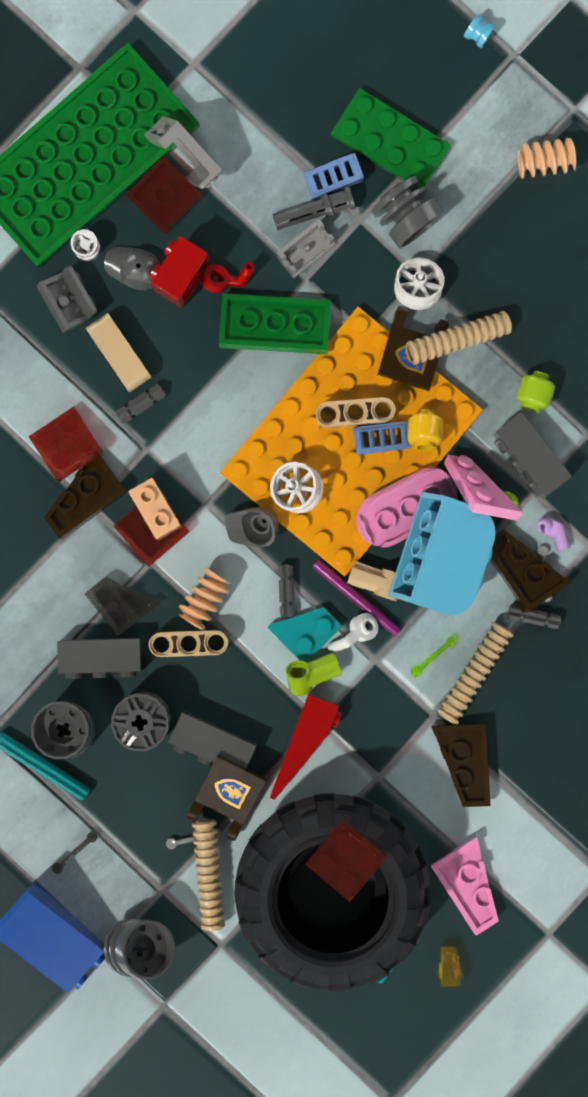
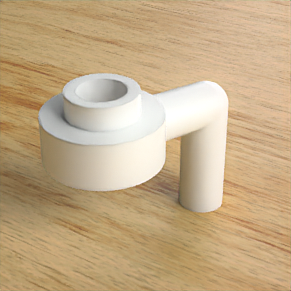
[328,613,378,653]

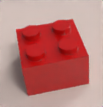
[150,236,211,308]

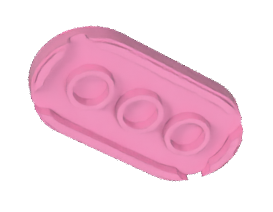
[356,467,458,547]

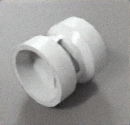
[71,229,101,261]

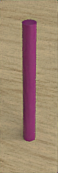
[312,560,402,637]

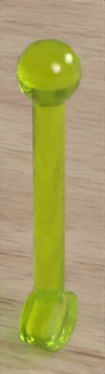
[411,636,457,677]

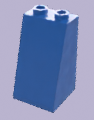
[0,881,105,993]

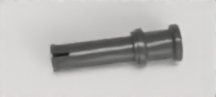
[272,186,356,231]

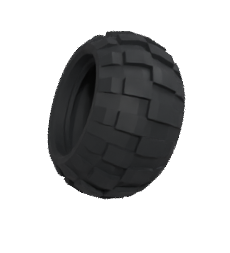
[234,793,430,992]

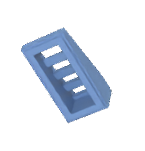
[303,153,364,200]
[353,421,411,456]

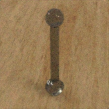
[52,832,97,874]

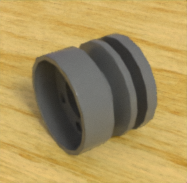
[371,176,445,249]
[111,691,172,751]
[31,701,95,759]
[103,918,176,980]

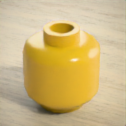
[407,409,443,452]

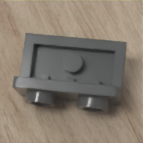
[36,265,97,333]

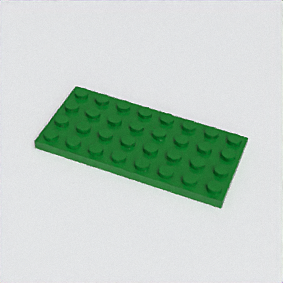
[0,43,200,268]

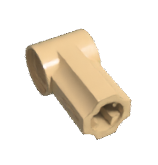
[347,561,397,602]

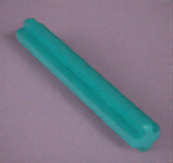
[0,733,90,800]

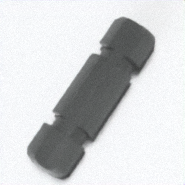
[116,383,166,424]
[278,564,294,617]
[507,605,561,629]

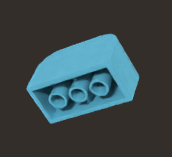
[388,492,495,615]

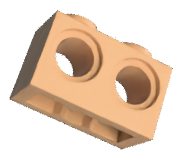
[128,478,182,540]

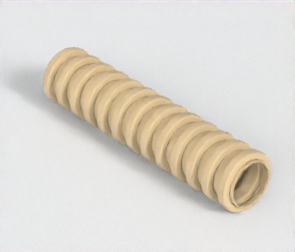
[406,311,512,365]
[437,622,514,724]
[192,819,225,931]

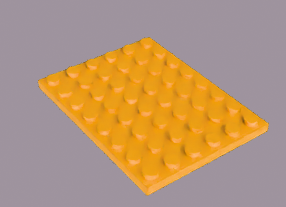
[220,307,483,577]

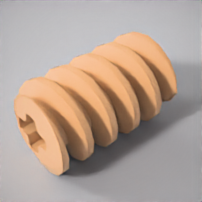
[517,138,576,179]
[178,568,231,630]

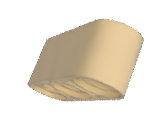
[86,313,152,393]
[316,397,396,429]
[149,630,229,657]

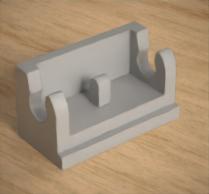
[277,219,336,278]

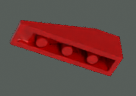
[270,693,342,800]

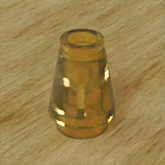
[437,947,464,987]

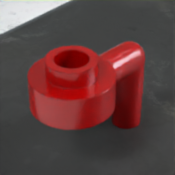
[201,262,255,293]

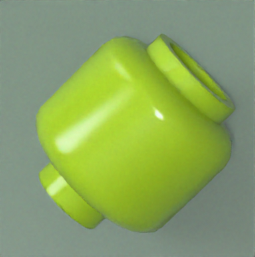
[516,371,555,413]

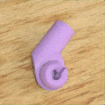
[537,517,571,551]

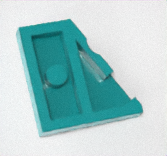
[267,607,342,662]

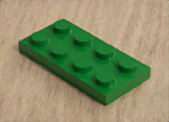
[331,88,451,190]
[219,294,331,355]

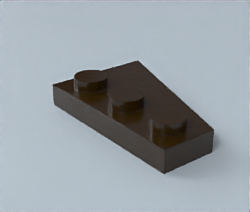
[44,448,127,540]
[490,529,572,613]
[431,723,491,807]

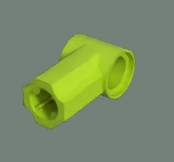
[286,653,342,696]

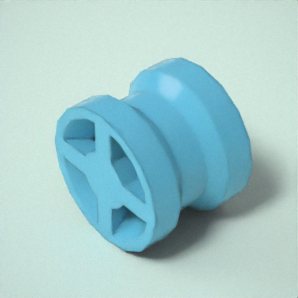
[463,13,496,49]

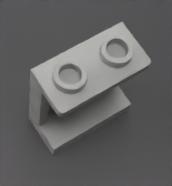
[144,116,222,189]

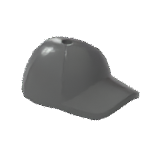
[104,246,162,291]
[225,507,279,547]

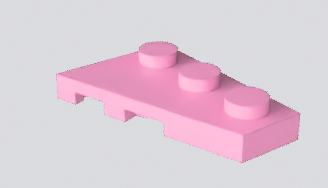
[444,454,523,521]
[431,836,499,936]

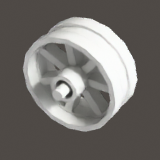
[394,257,445,310]
[270,462,324,514]

